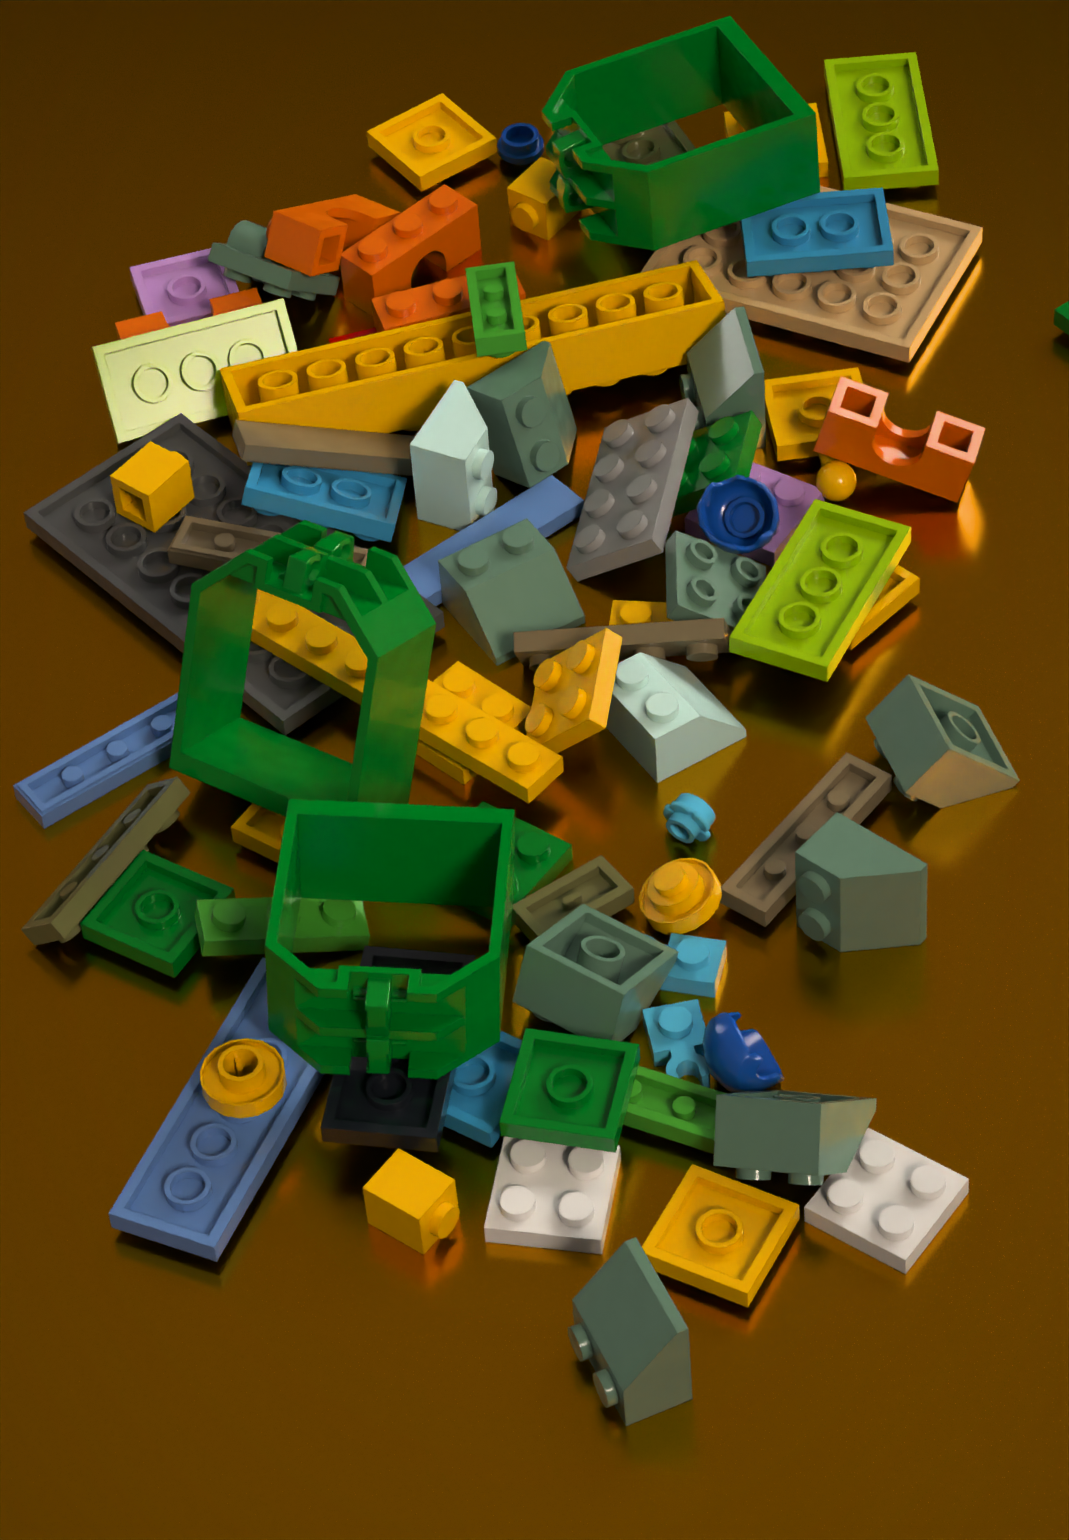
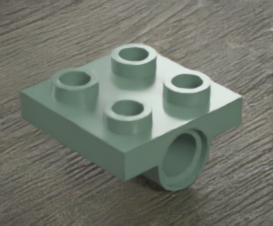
[208,220,341,301]
[665,530,766,633]

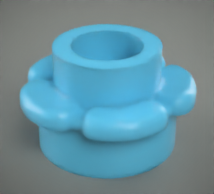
[663,793,716,843]

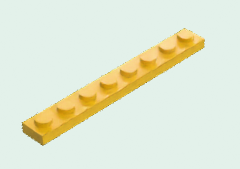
[251,589,564,804]

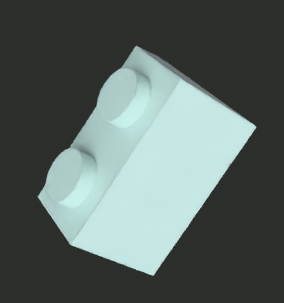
[410,380,497,531]
[606,652,747,783]

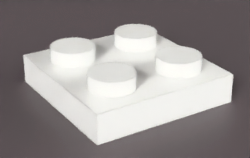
[804,1128,969,1274]
[484,1136,621,1254]

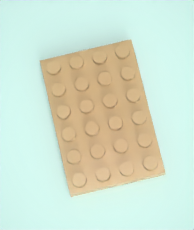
[640,186,983,363]

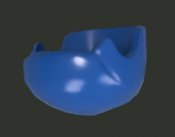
[697,475,780,554]
[703,1012,784,1093]

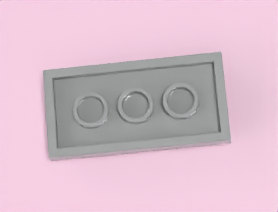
[566,398,699,582]

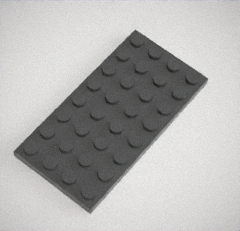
[24,413,445,736]

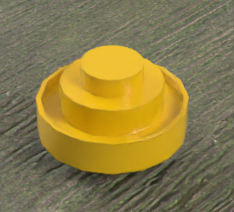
[639,858,722,935]
[200,1038,287,1119]

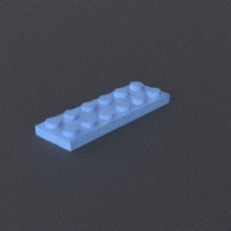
[108,957,325,1262]

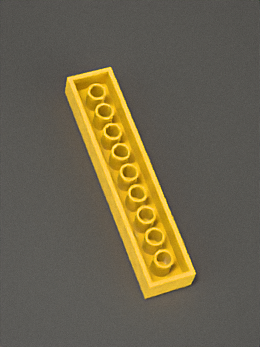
[220,260,726,466]

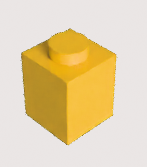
[507,157,581,241]
[110,441,195,533]
[362,1148,460,1255]

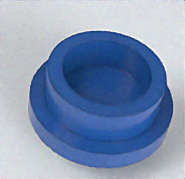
[497,123,544,166]

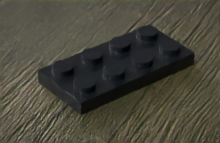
[320,946,477,1152]

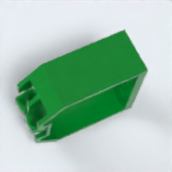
[542,16,820,251]
[169,520,436,817]
[265,799,515,1079]

